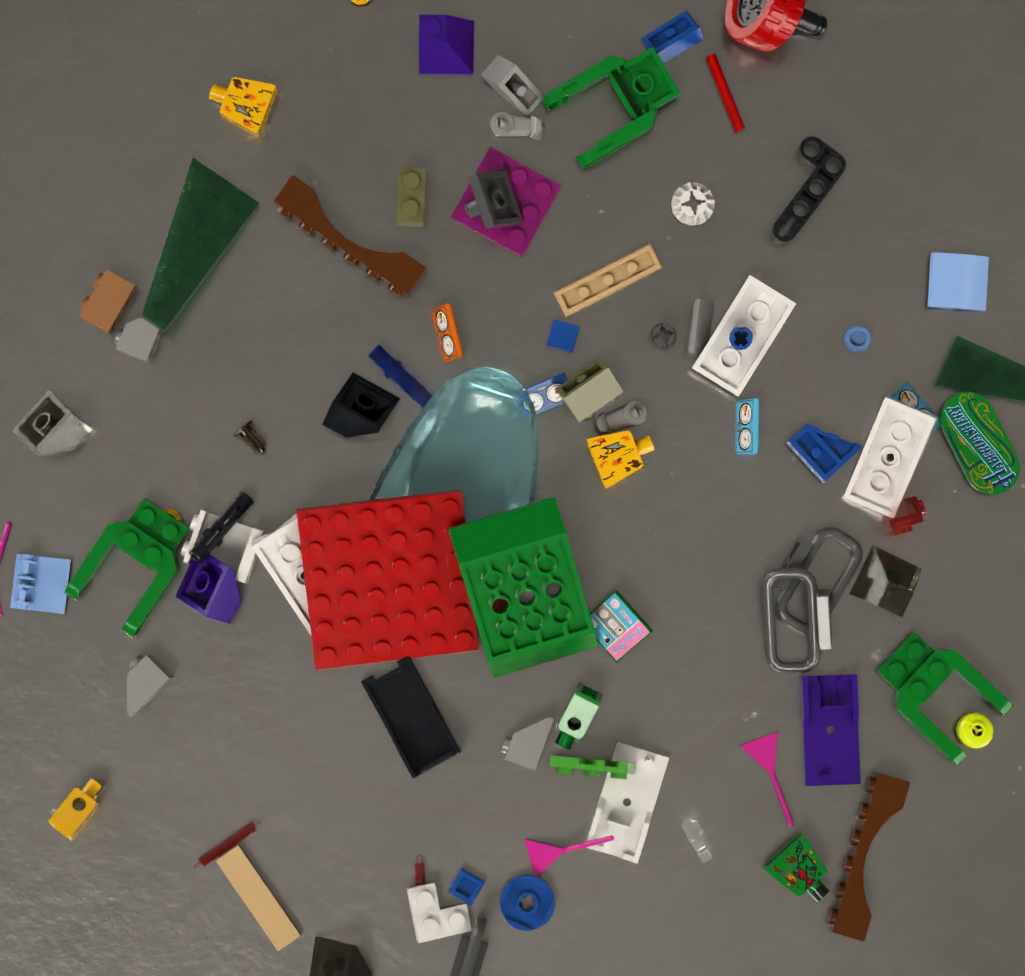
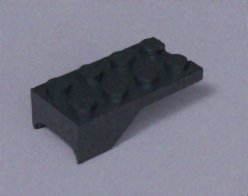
[361,656,462,779]

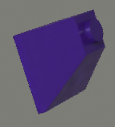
[419,14,474,75]
[175,554,241,624]

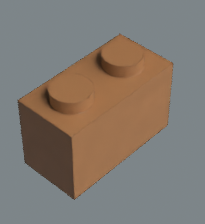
[79,269,138,335]

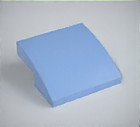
[927,252,989,312]

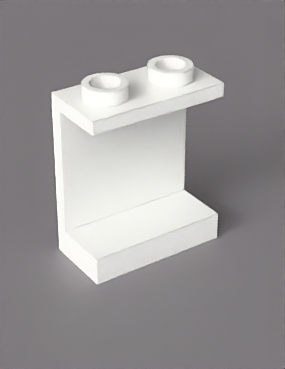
[181,510,265,584]

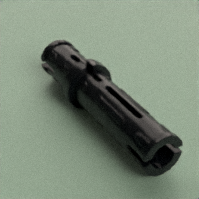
[189,492,254,564]

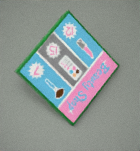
[590,590,653,662]

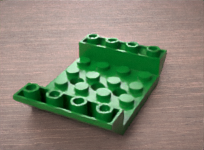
[448,496,598,678]

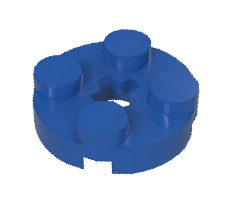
[500,875,555,931]

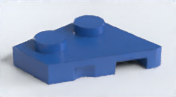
[786,424,862,483]

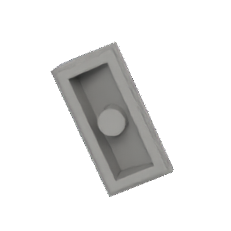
[687,299,714,357]

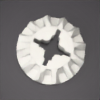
[671,182,715,226]

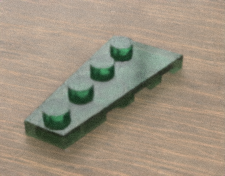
[934,336,1025,402]

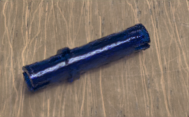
[368,344,439,413]

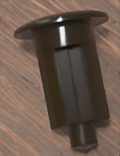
[233,420,266,454]

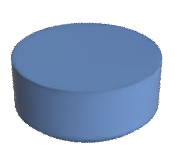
[844,325,872,353]

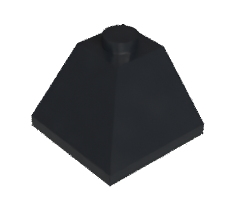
[322,372,400,438]

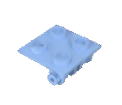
[10,554,71,614]

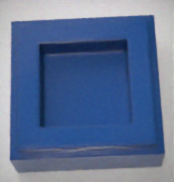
[546,319,580,353]
[448,868,485,906]

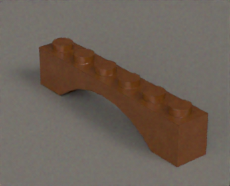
[274,174,427,298]
[827,772,910,942]

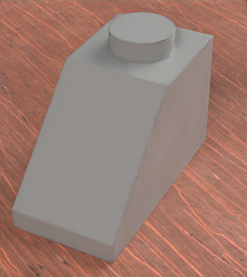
[481,55,544,117]
[114,308,170,364]
[127,655,172,717]
[501,716,554,770]

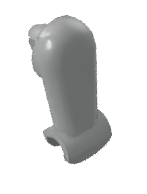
[490,112,545,139]
[593,401,647,436]

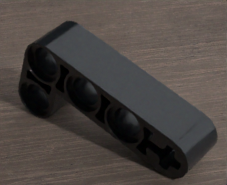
[771,136,846,245]

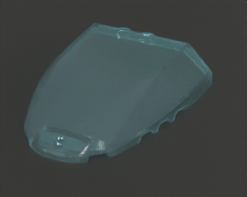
[369,367,538,523]

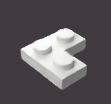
[406,882,472,943]

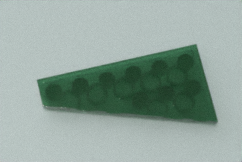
[142,157,260,333]

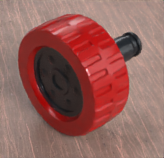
[725,0,828,52]

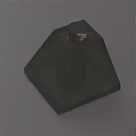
[12,390,92,456]
[849,545,922,618]
[310,936,372,976]

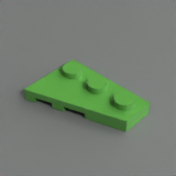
[549,755,636,779]

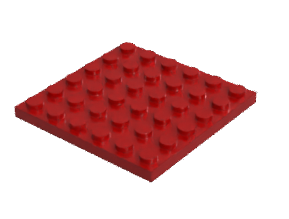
[296,489,479,670]

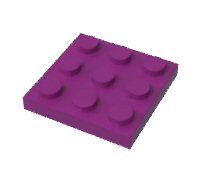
[451,147,561,257]

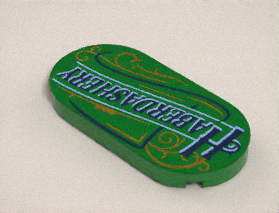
[939,392,1020,495]

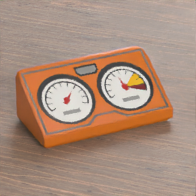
[431,303,463,362]

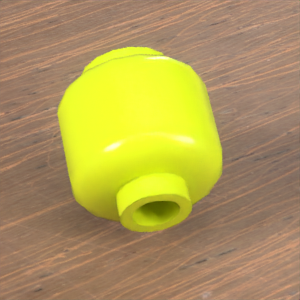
[956,712,994,749]

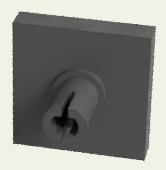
[465,170,523,229]

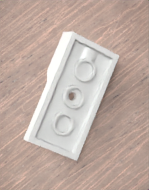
[692,275,796,397]
[844,395,938,519]
[252,513,311,635]
[586,741,669,864]

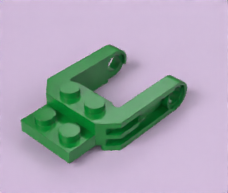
[541,47,681,169]
[64,498,190,638]
[876,632,1014,766]

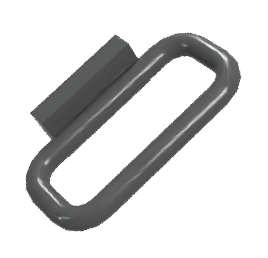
[773,527,862,634]
[762,567,832,673]
[450,915,488,976]

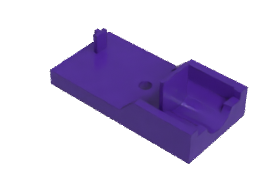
[800,674,861,786]

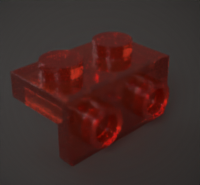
[882,495,926,536]

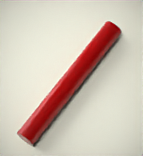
[706,54,746,133]

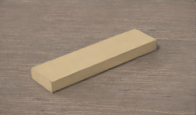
[553,244,663,317]
[216,845,301,951]

